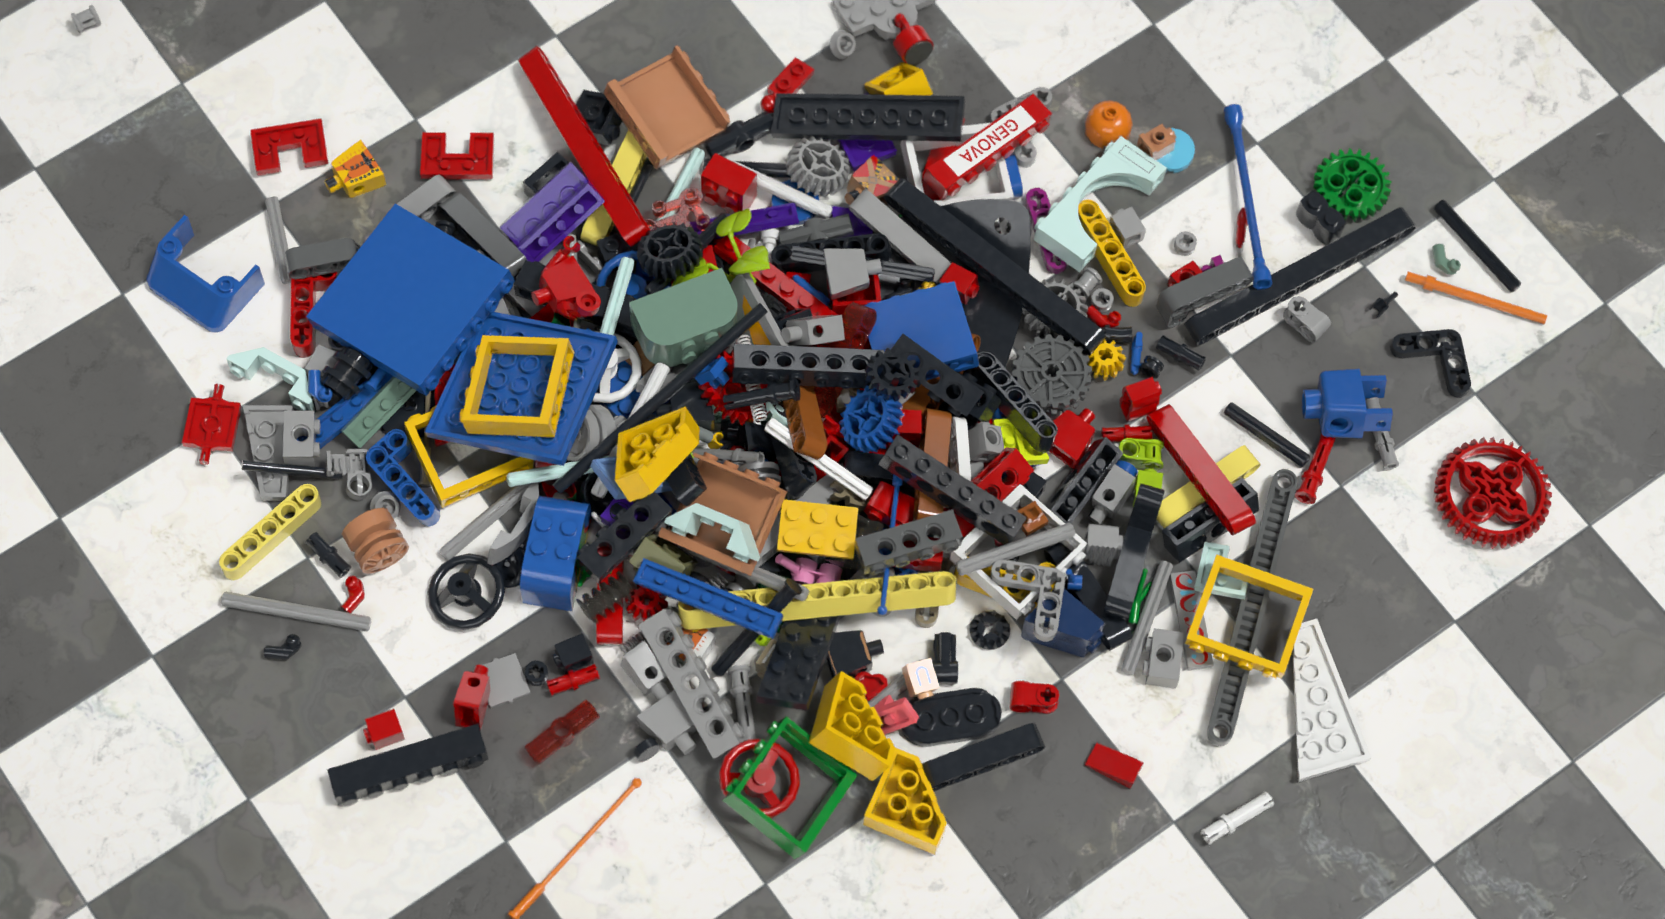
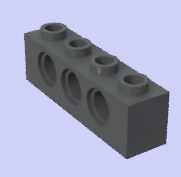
[855,509,963,575]

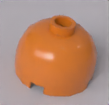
[1085,100,1132,148]

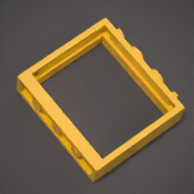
[460,335,574,437]
[404,405,534,508]
[1185,555,1313,679]

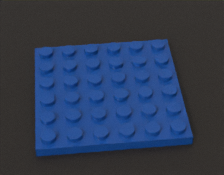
[425,312,618,466]

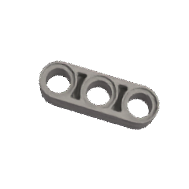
[397,175,456,221]

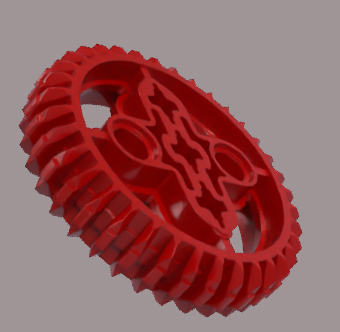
[1434,437,1552,549]

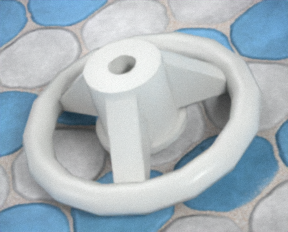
[592,331,641,403]

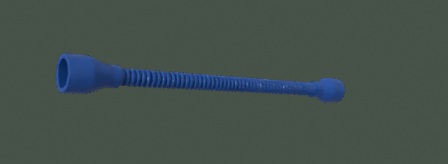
[1223,104,1273,290]

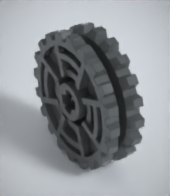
[1011,334,1092,416]

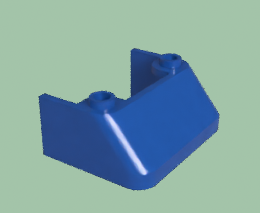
[147,215,265,333]

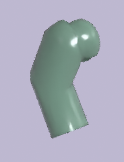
[1432,244,1461,275]

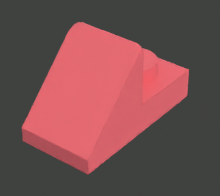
[874,695,919,735]

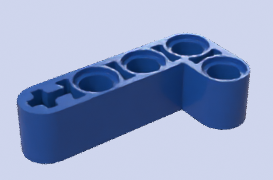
[366,429,440,527]

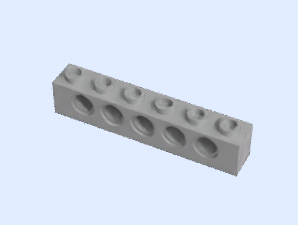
[639,609,745,759]

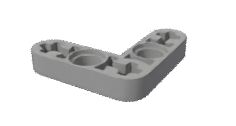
[990,87,1052,168]
[991,560,1065,642]

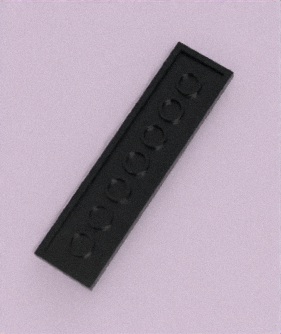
[771,93,965,142]

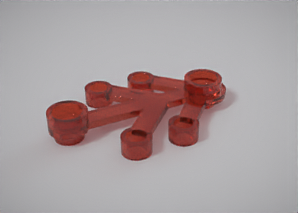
[645,188,711,257]

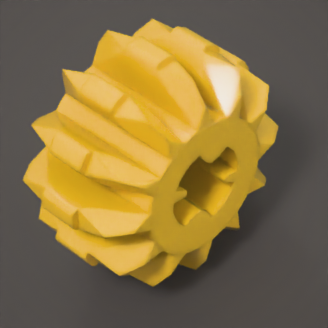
[1088,339,1126,381]

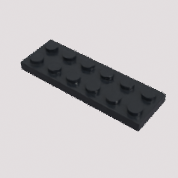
[757,615,841,711]

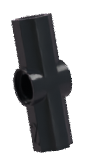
[704,111,773,158]

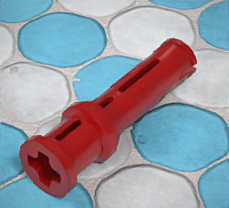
[1294,433,1336,504]

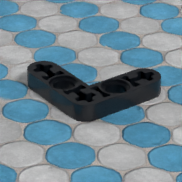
[1390,329,1471,398]

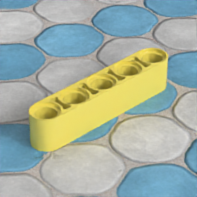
[1156,445,1261,528]
[219,484,321,580]

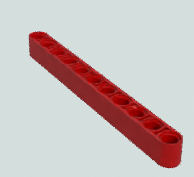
[518,45,651,247]

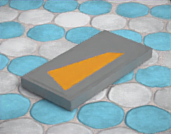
[730,273,789,346]

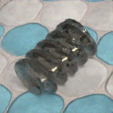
[576,571,633,624]

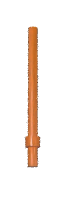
[1405,271,1548,324]

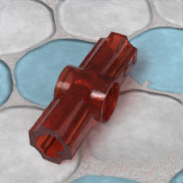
[525,700,600,765]

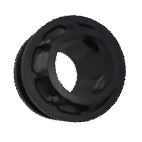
[321,347,373,400]

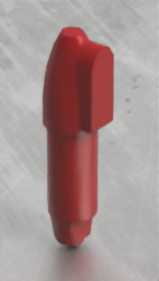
[1235,207,1248,248]

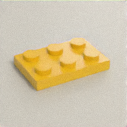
[777,500,858,559]

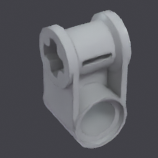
[1283,296,1331,343]

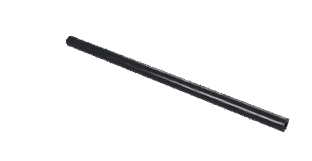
[553,303,768,494]

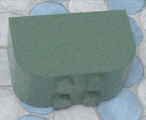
[629,268,738,367]

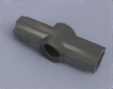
[779,214,854,244]

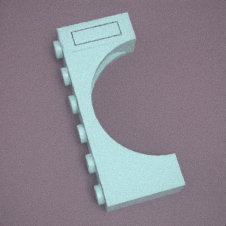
[1034,136,1167,272]

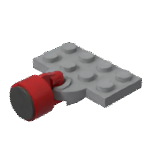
[832,0,936,65]

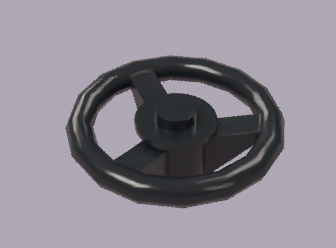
[427,553,506,630]

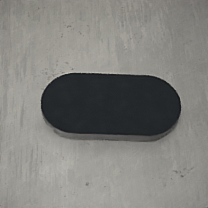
[901,688,1002,747]

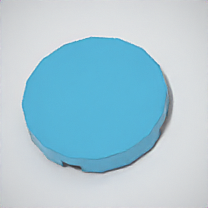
[1157,128,1195,173]

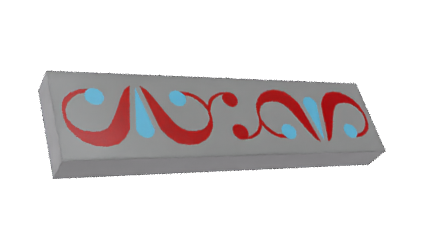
[1169,570,1214,670]

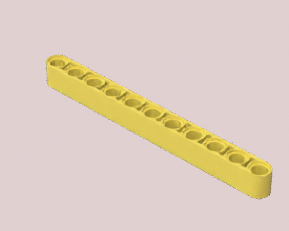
[678,571,956,630]

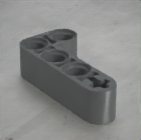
[1156,257,1254,328]

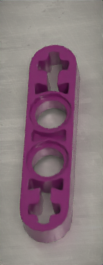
[1025,188,1067,274]

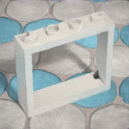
[901,123,1014,206]
[950,484,1087,620]

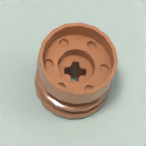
[342,508,409,574]

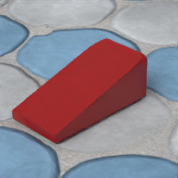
[1085,743,1144,789]

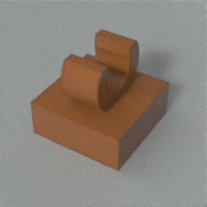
[1017,501,1049,536]

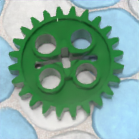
[1313,148,1392,221]

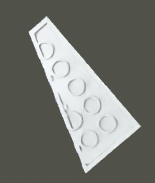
[1293,619,1372,782]

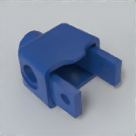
[1302,369,1393,438]

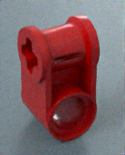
[1009,681,1059,714]

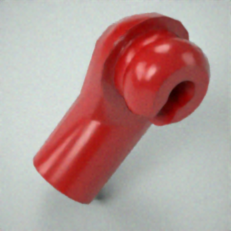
[1086,305,1122,327]
[341,576,365,613]

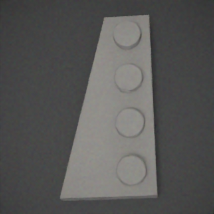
[243,405,294,501]

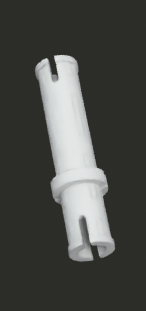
[1201,792,1274,844]

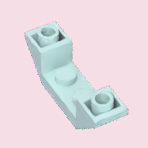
[226,347,315,412]
[664,503,760,563]

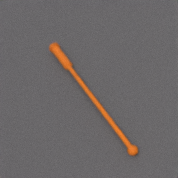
[507,778,642,919]

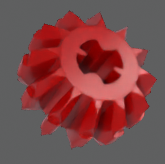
[625,585,668,622]

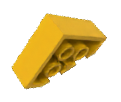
[615,406,700,502]
[809,671,895,781]
[863,747,947,855]

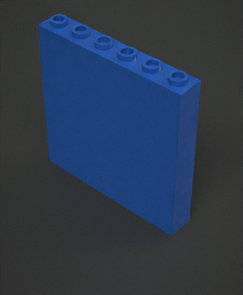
[306,204,515,396]

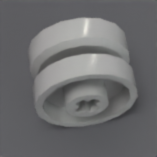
[567,404,616,461]

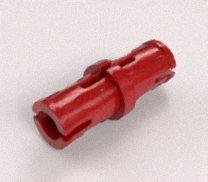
[1101,424,1152,442]
[546,663,600,696]

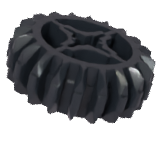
[637,222,703,282]

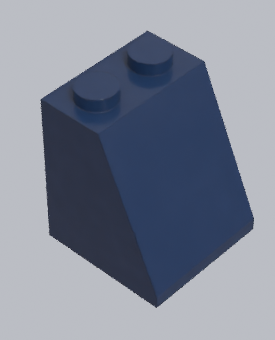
[1021,589,1105,658]

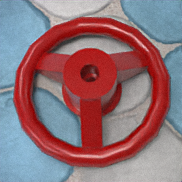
[719,739,800,818]

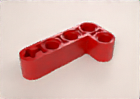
[290,272,337,358]
[596,546,624,645]

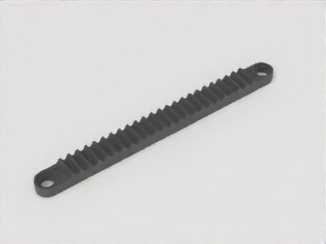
[1207,469,1297,746]

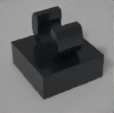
[720,420,745,447]

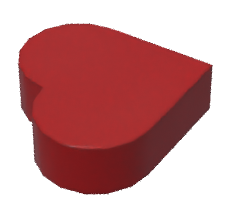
[855,671,888,702]

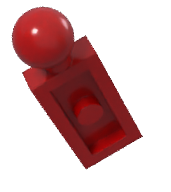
[760,57,814,113]

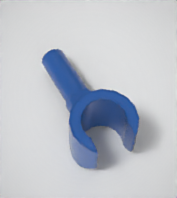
[1066,569,1082,590]

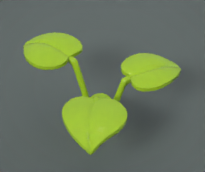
[673,208,770,286]

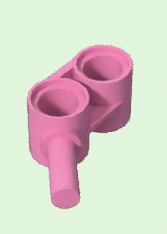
[775,554,842,585]

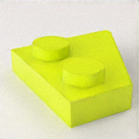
[992,419,1049,465]

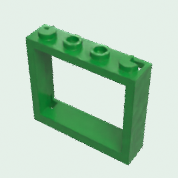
[723,716,858,859]

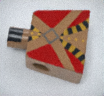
[845,155,899,205]

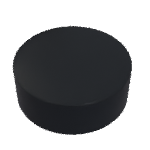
[633,738,660,762]

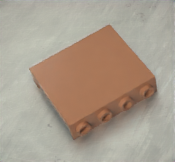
[604,45,730,169]
[658,452,787,576]

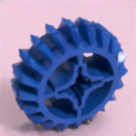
[839,386,905,453]

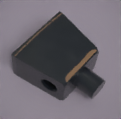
[826,630,884,679]

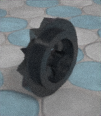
[970,610,1010,650]

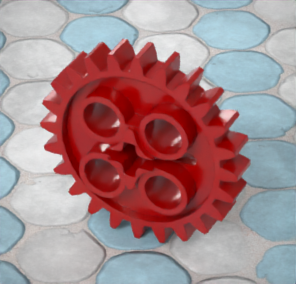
[699,350,770,425]

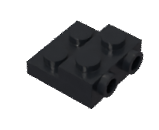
[576,90,623,146]

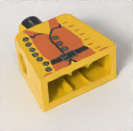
[324,140,386,198]

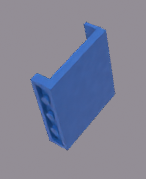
[860,281,979,380]

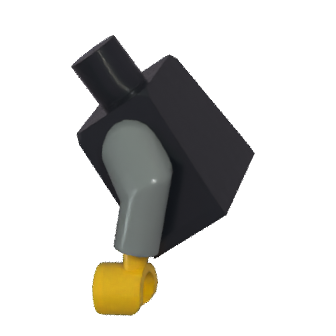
[656,378,723,449]

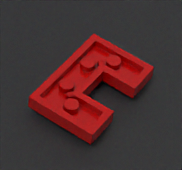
[250,118,329,176]
[420,132,495,179]

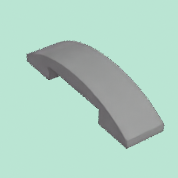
[487,482,539,565]

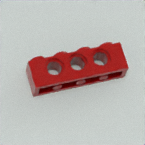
[943,447,1034,538]

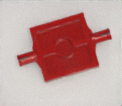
[182,384,242,465]

